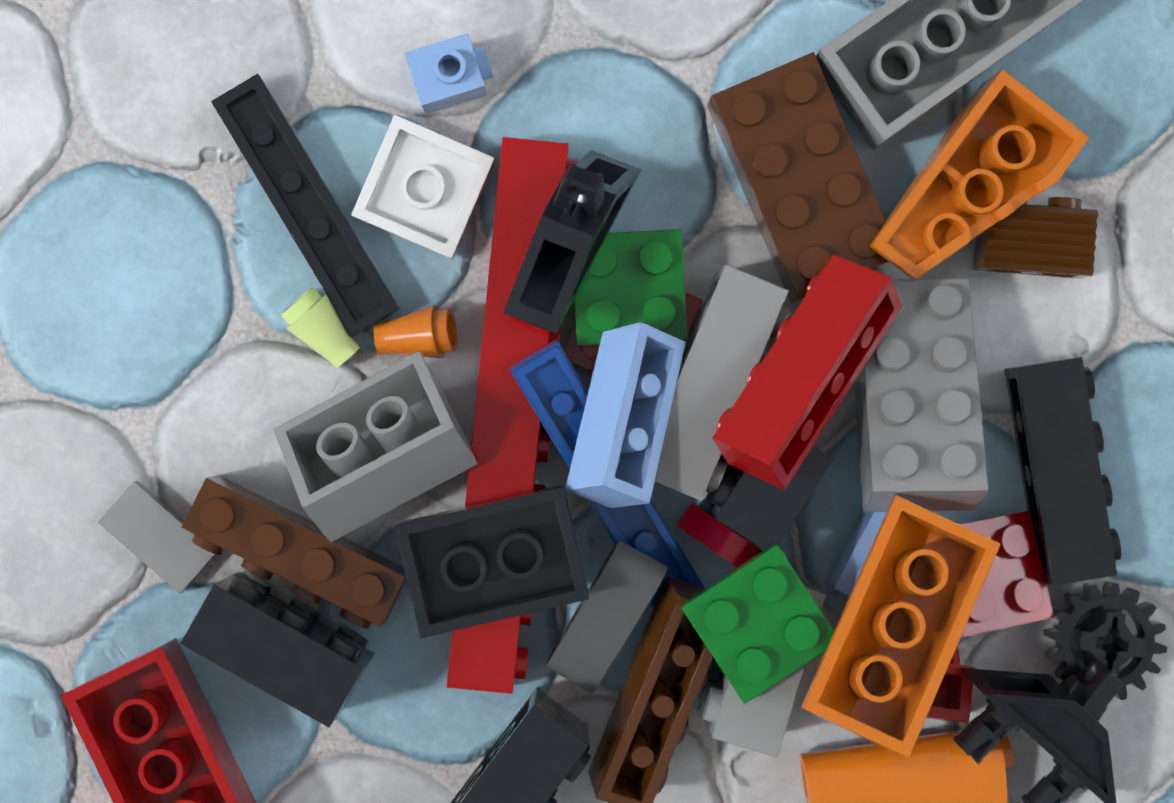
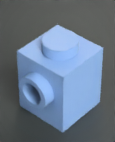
[405,33,493,114]

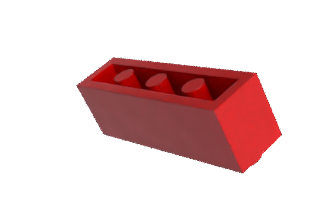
[712,255,903,491]

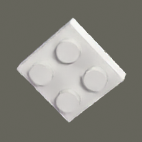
[351,115,496,260]

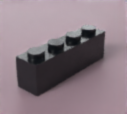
[1004,357,1121,586]

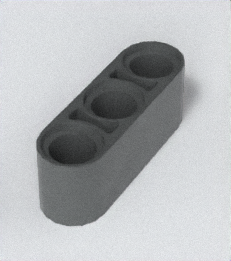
[545,539,668,693]

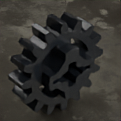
[1043,581,1167,700]

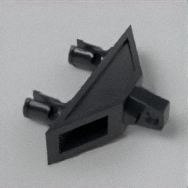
[503,150,641,334]
[953,658,1124,803]

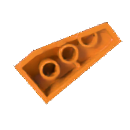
[869,69,1089,280]

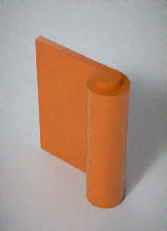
[800,730,1014,803]

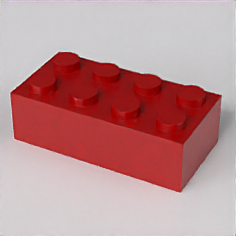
[61,638,256,803]

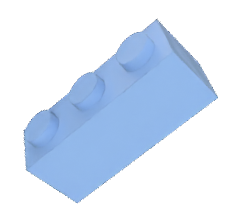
[565,322,686,508]

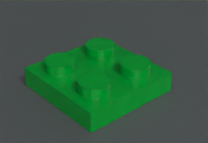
[574,229,687,346]
[680,543,834,704]

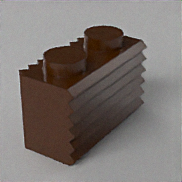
[973,197,1098,279]

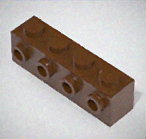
[181,475,407,629]
[588,576,713,803]

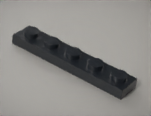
[211,73,400,337]

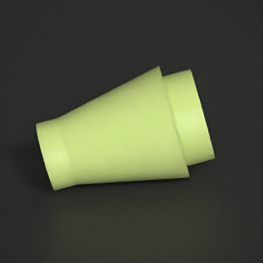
[280,287,360,368]

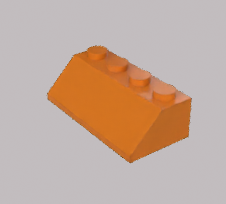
[801,495,1001,757]

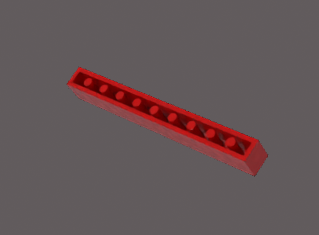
[446,137,578,694]

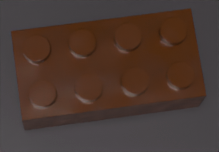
[707,52,889,303]

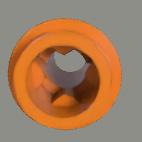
[374,305,458,359]

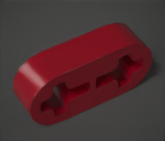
[676,502,763,568]

